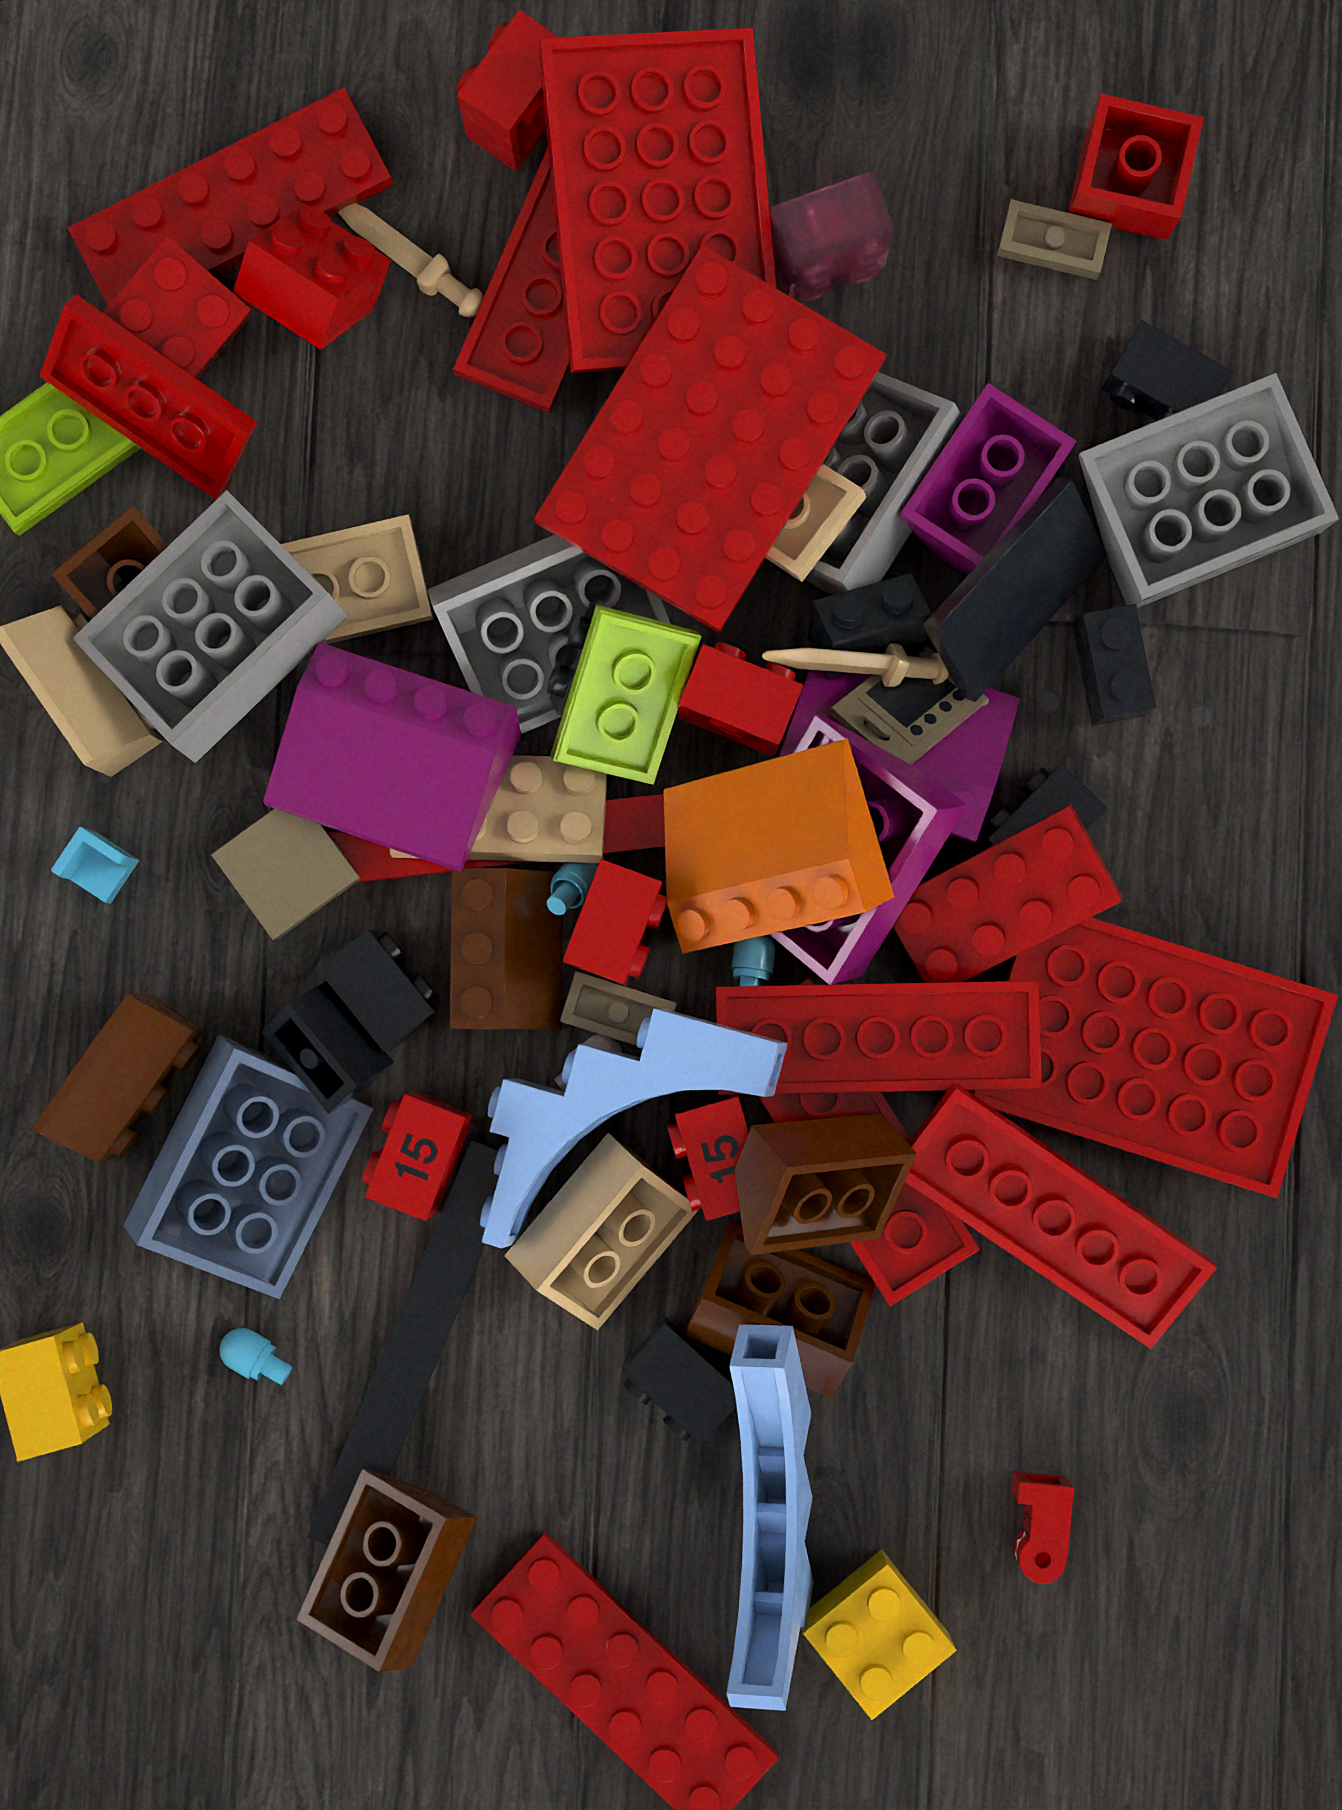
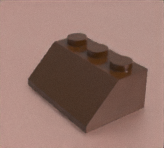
[450,868,562,1030]
[31,993,204,1163]
[734,1114,917,1255]
[684,1221,876,1399]
[296,1469,477,1672]

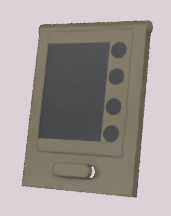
[829,644,989,765]

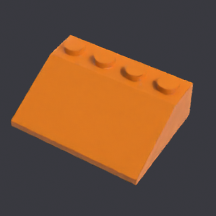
[664,738,895,954]

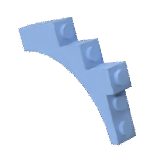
[480,1008,788,1248]
[727,1325,814,1711]

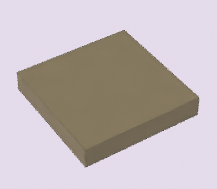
[211,808,362,941]

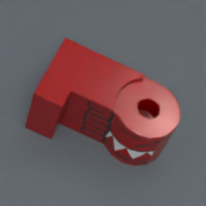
[1011,1471,1074,1584]

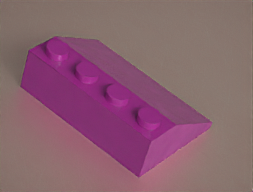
[263,642,522,872]
[779,670,1020,846]
[770,715,968,985]

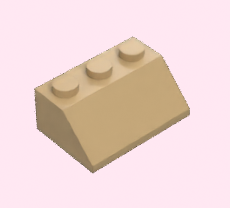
[0,605,163,777]
[504,1133,698,1330]

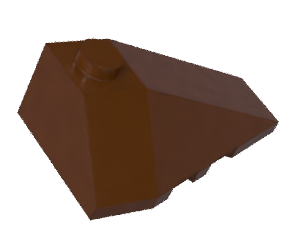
[50,505,169,620]

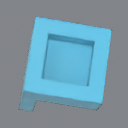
[51,826,139,904]

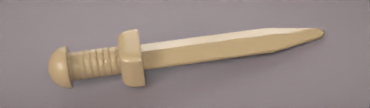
[338,203,484,317]
[762,643,949,687]

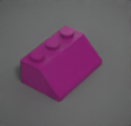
[899,383,1077,576]

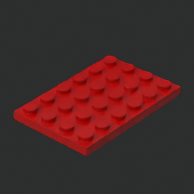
[538,28,776,373]
[534,245,887,633]
[971,917,1338,1198]

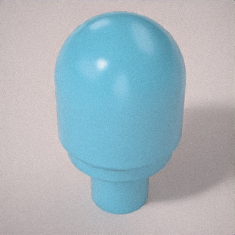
[547,862,598,915]
[731,935,775,986]
[220,1328,293,1385]

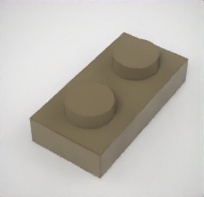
[996,199,1112,280]
[560,971,677,1046]

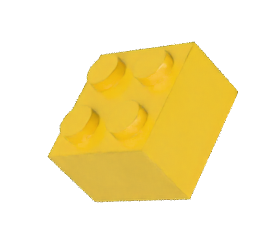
[0,1322,112,1462]
[802,1549,957,1720]

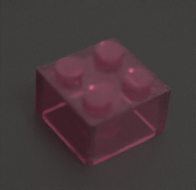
[770,171,895,301]

